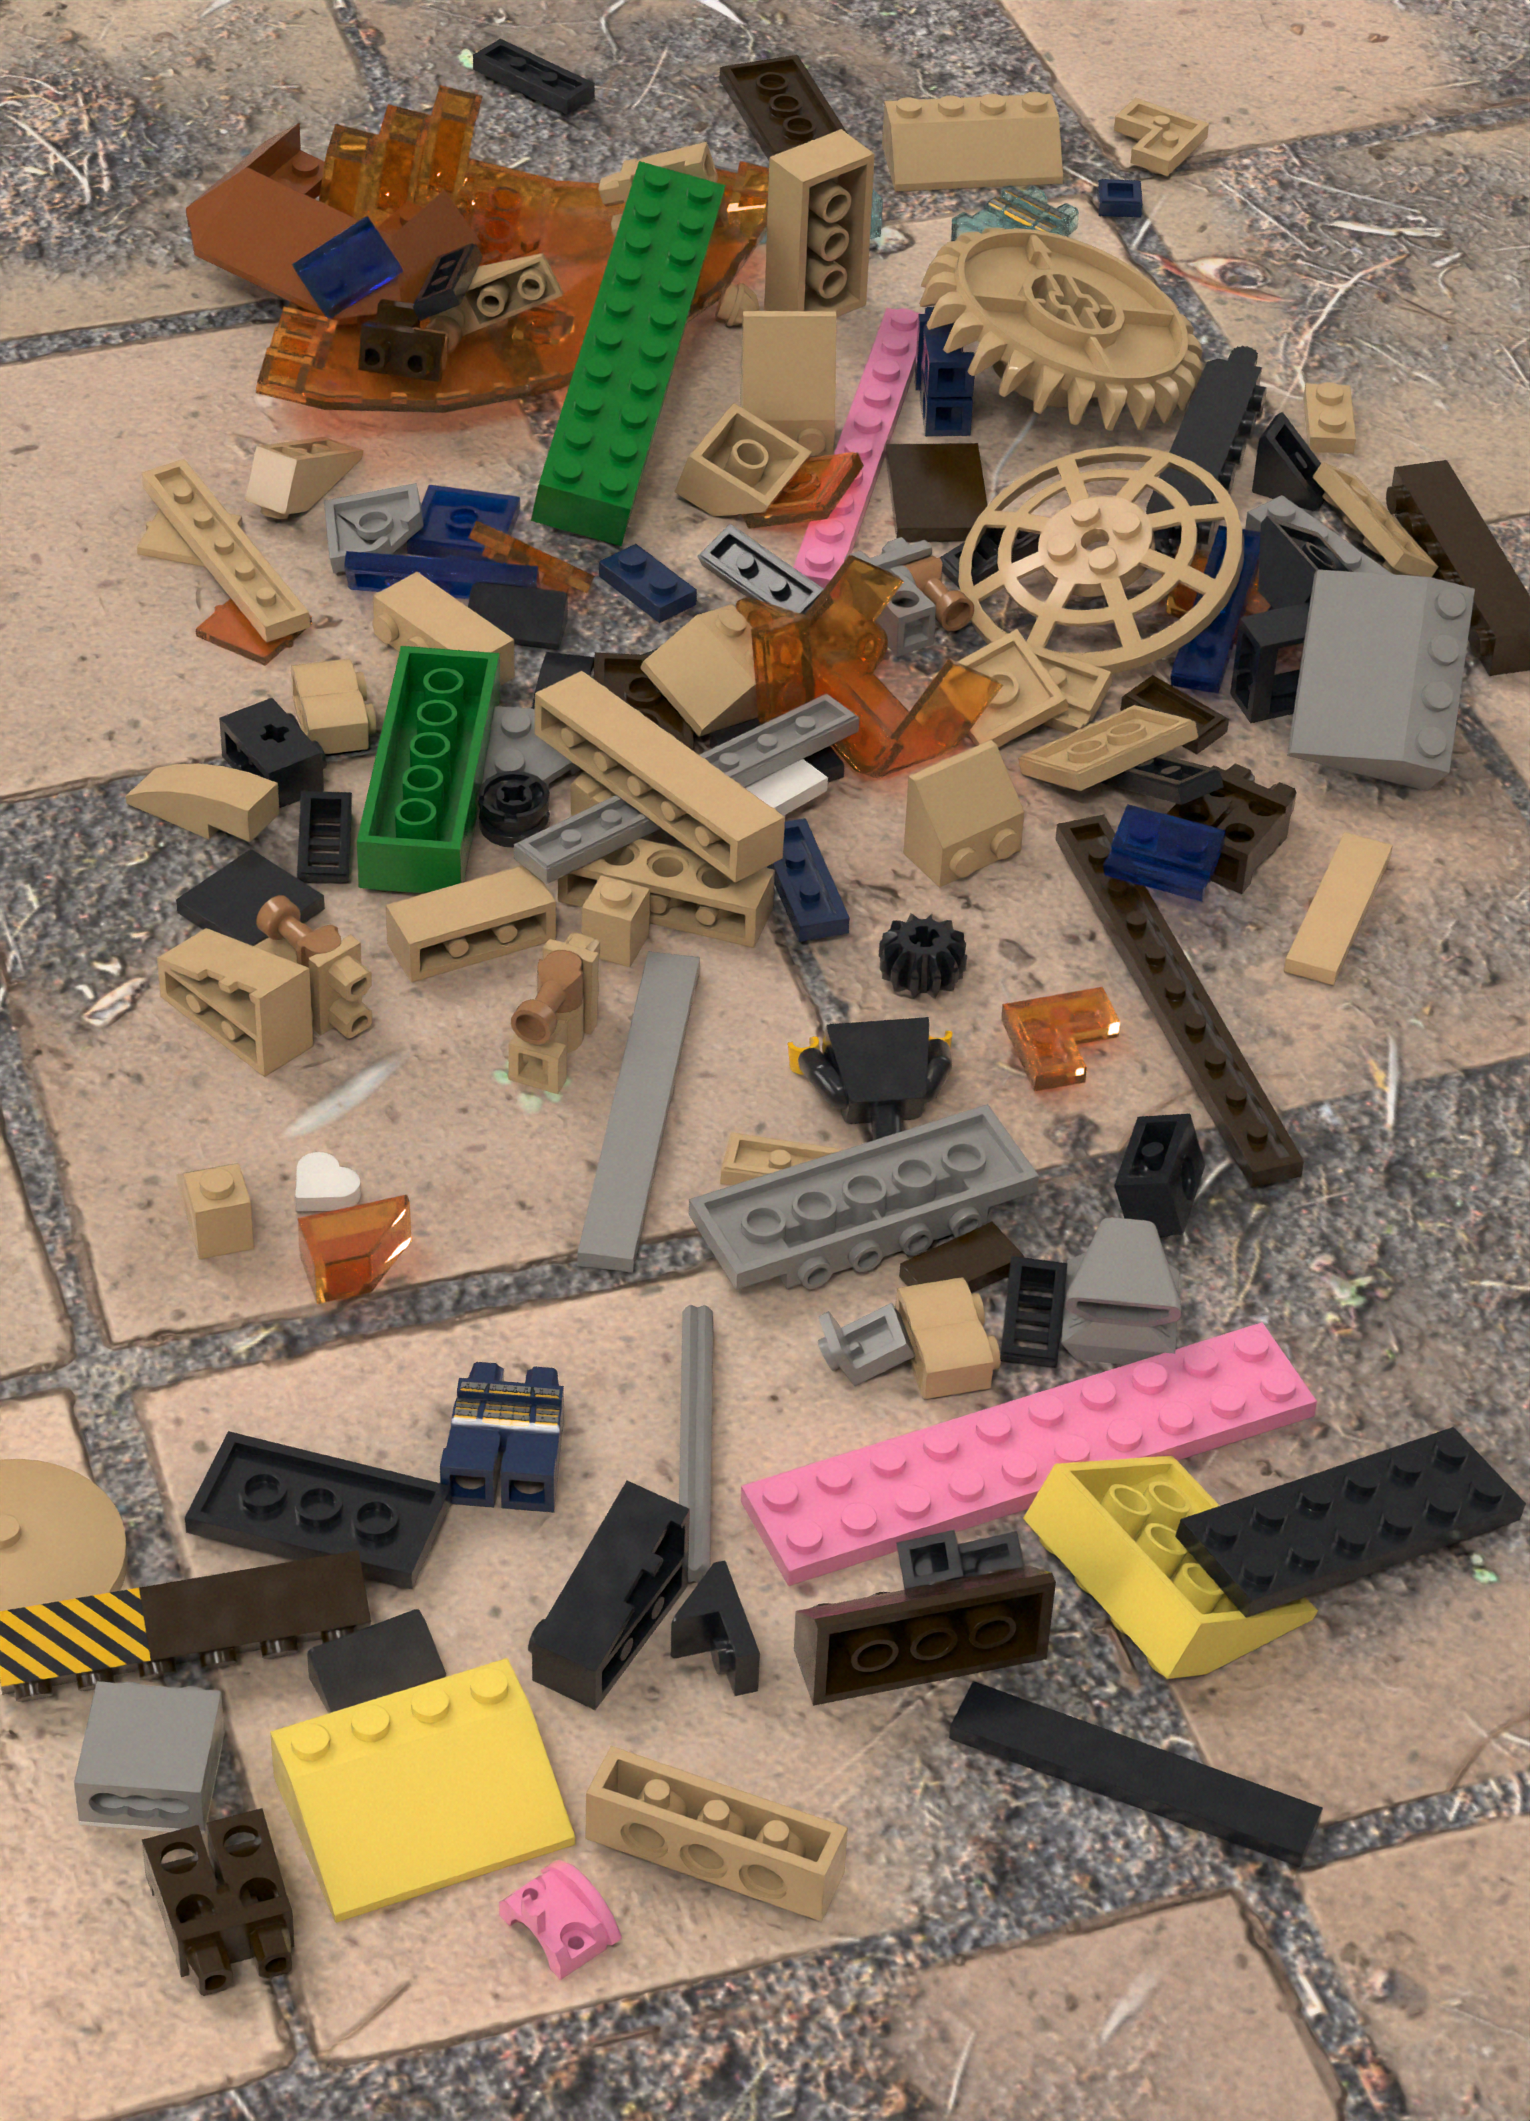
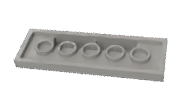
[689,1104,1039,1290]

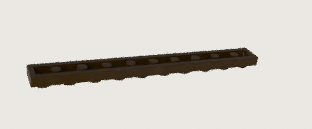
[1055,815,1304,1188]

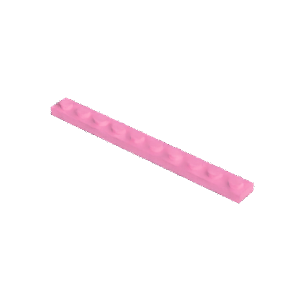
[793,308,923,596]

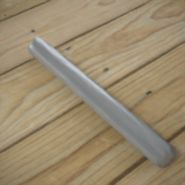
[679,1305,713,1583]

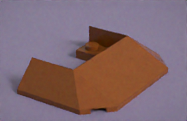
[186,122,481,325]

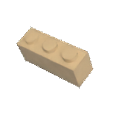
[372,572,515,686]
[386,865,556,983]

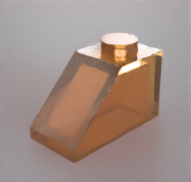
[297,1194,411,1304]

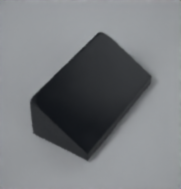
[468,581,568,650]
[307,1609,446,1713]

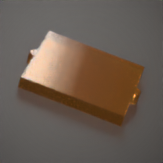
[196,598,312,666]

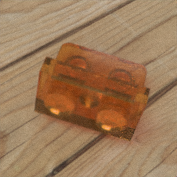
[736,597,815,724]

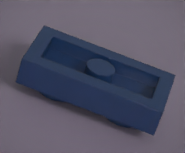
[599,544,697,623]

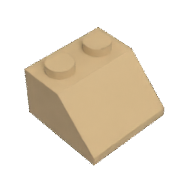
[674,402,812,517]
[640,604,791,736]
[903,740,1024,888]

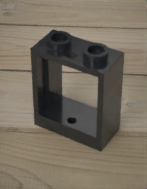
[1230,602,1310,723]

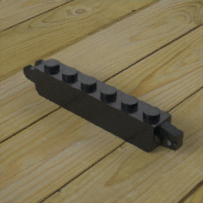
[1146,345,1267,562]

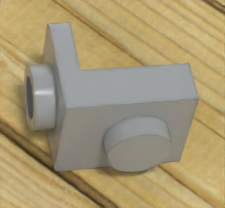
[818,1303,915,1386]

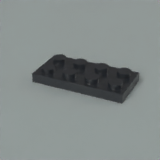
[185,1431,452,1589]

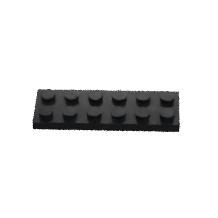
[1175,1427,1526,1618]

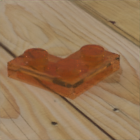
[469,521,595,593]
[1001,987,1120,1092]

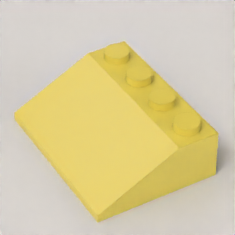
[1023,1456,1318,1679]
[270,1658,575,1923]

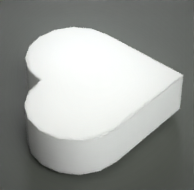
[295,1152,361,1211]

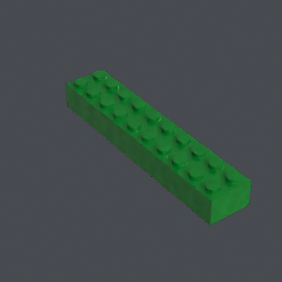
[531,161,726,546]

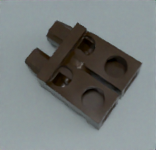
[1156,763,1297,894]
[142,1808,294,1996]

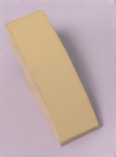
[126,763,279,842]

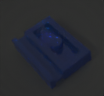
[292,215,404,320]
[1104,804,1226,902]

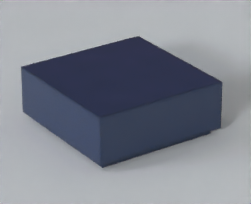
[1097,179,1143,218]

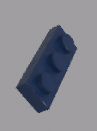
[767,818,850,942]

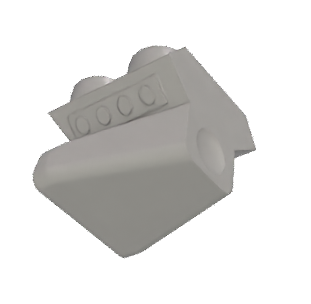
[1061,1217,1181,1365]

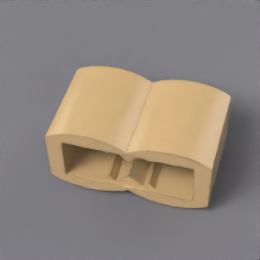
[291,658,376,754]
[895,1277,1000,1399]

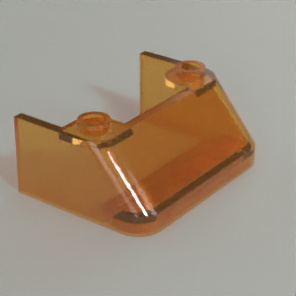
[777,554,1003,778]

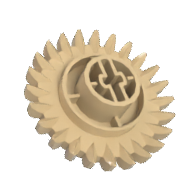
[919,227,1203,431]

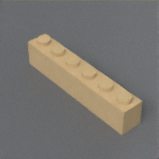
[534,671,785,883]

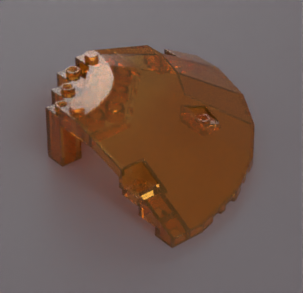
[256,85,769,413]

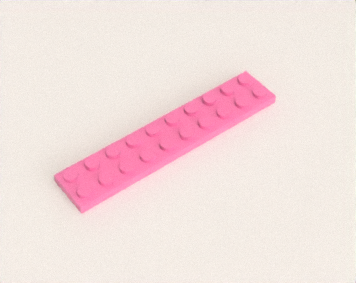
[741,1322,1317,1586]

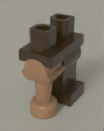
[358,299,462,382]

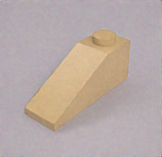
[244,437,364,519]

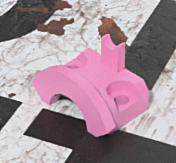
[499,1860,622,1980]

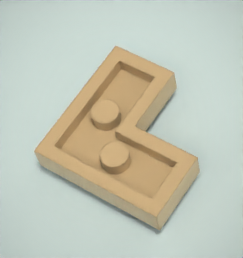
[1114,97,1209,176]

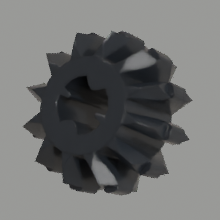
[878,913,968,999]

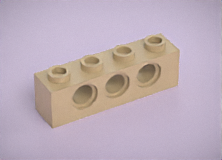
[558,839,775,948]
[585,1746,848,1922]

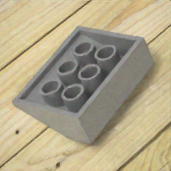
[1287,570,1475,791]

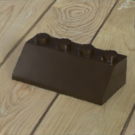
[794,1566,1056,1706]

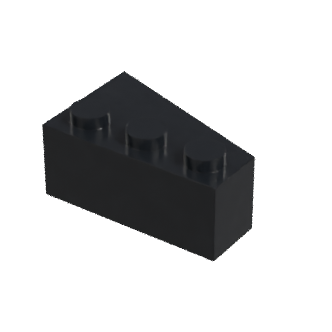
[528,1480,690,1710]

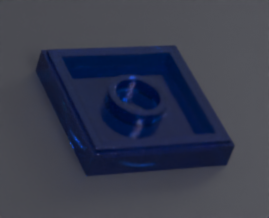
[407,485,520,567]

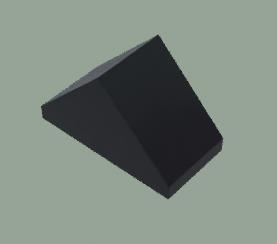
[1252,412,1325,512]

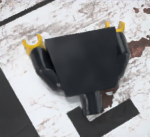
[787,1017,953,1140]

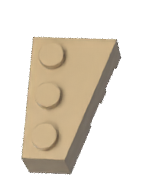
[157,928,314,1077]

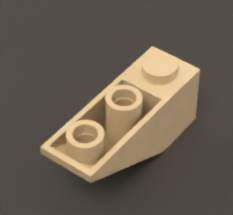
[428,253,563,336]

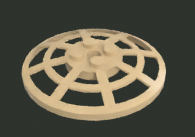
[958,446,1244,674]

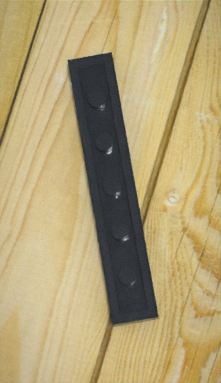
[949,1681,1323,1867]

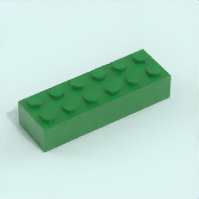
[356,646,500,893]

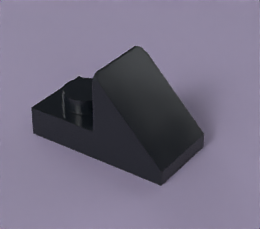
[670,1560,760,1696]

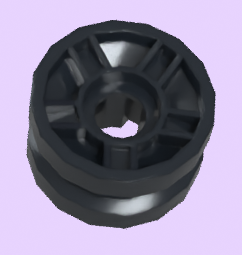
[478,771,550,848]

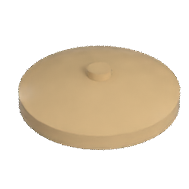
[0,1459,128,1611]

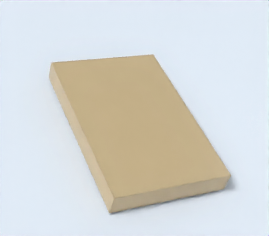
[1018,705,1198,791]

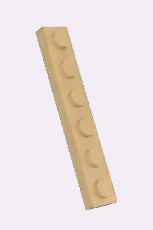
[141,459,310,643]

